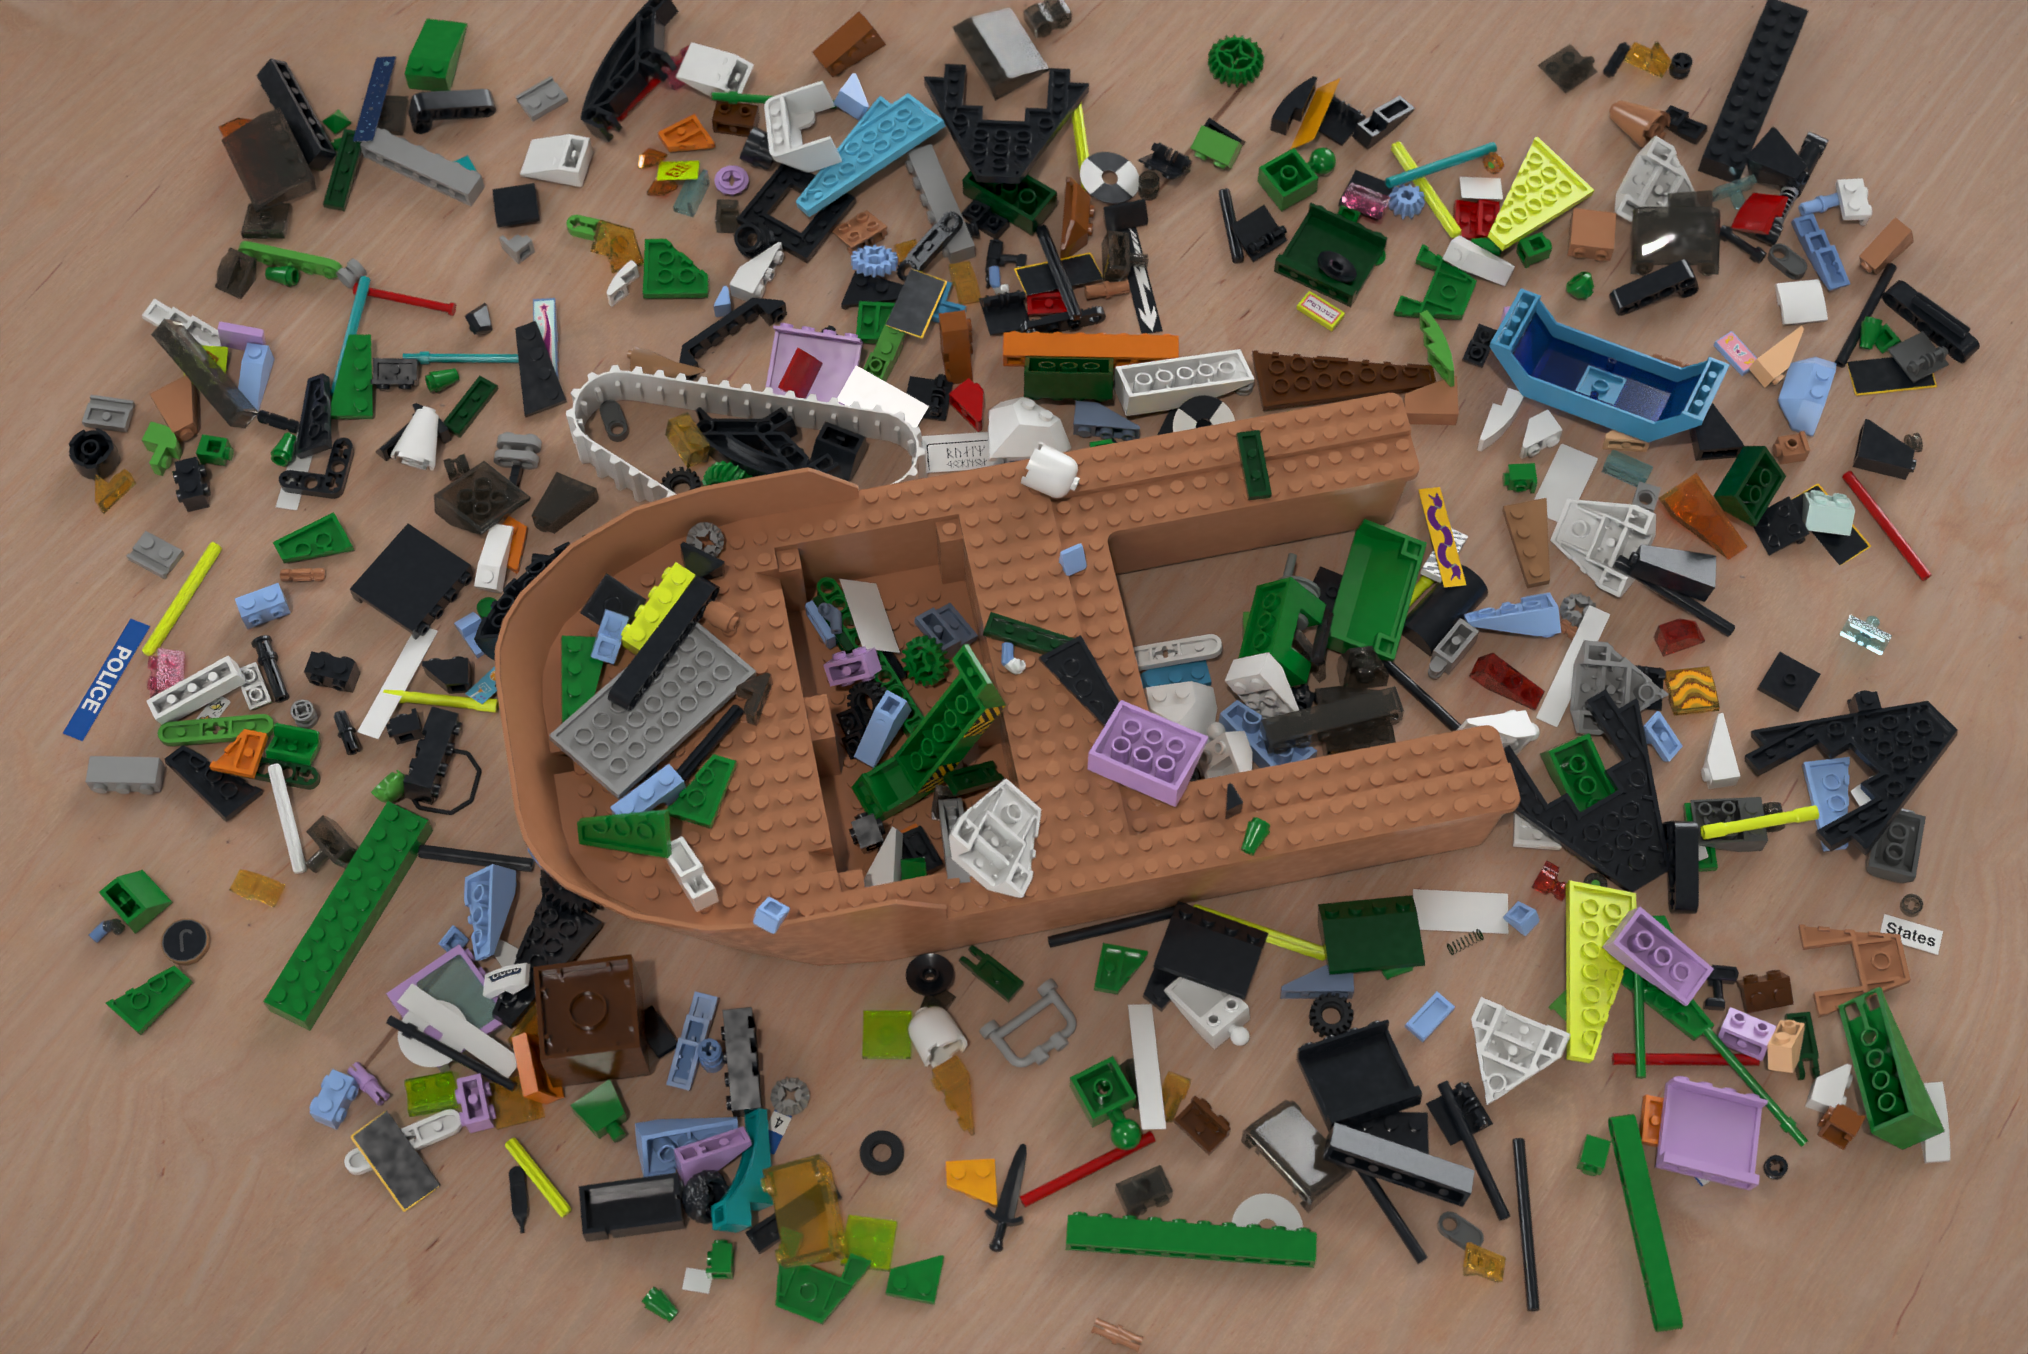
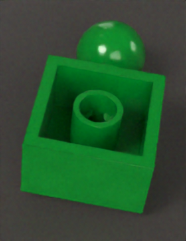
[1257,147,1336,212]
[1070,1056,1142,1150]

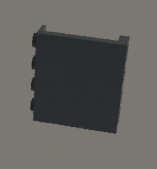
[350,523,474,640]
[1296,1019,1423,1132]

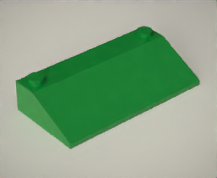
[1327,519,1427,662]

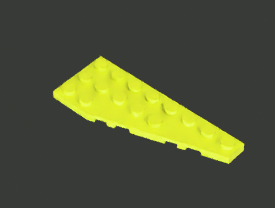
[1566,880,1636,1063]

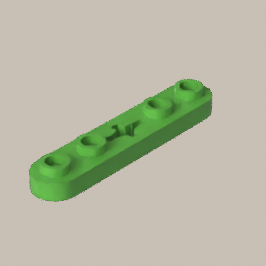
[238,241,342,279]
[157,714,275,746]

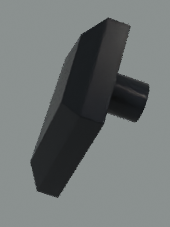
[465,303,493,335]

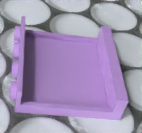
[766,323,863,405]
[1655,1076,1768,1191]

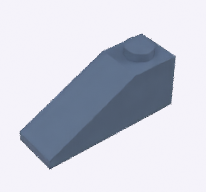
[1280,965,1354,999]

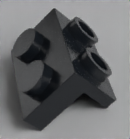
[371,358,419,390]

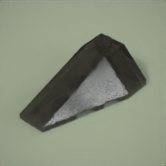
[1336,646,1389,692]

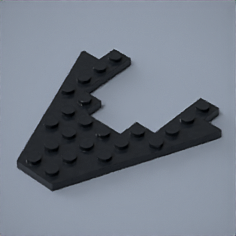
[924,64,1089,184]
[1504,689,1668,892]
[1745,701,1958,855]

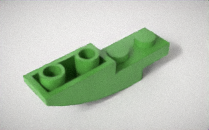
[863,314,907,382]

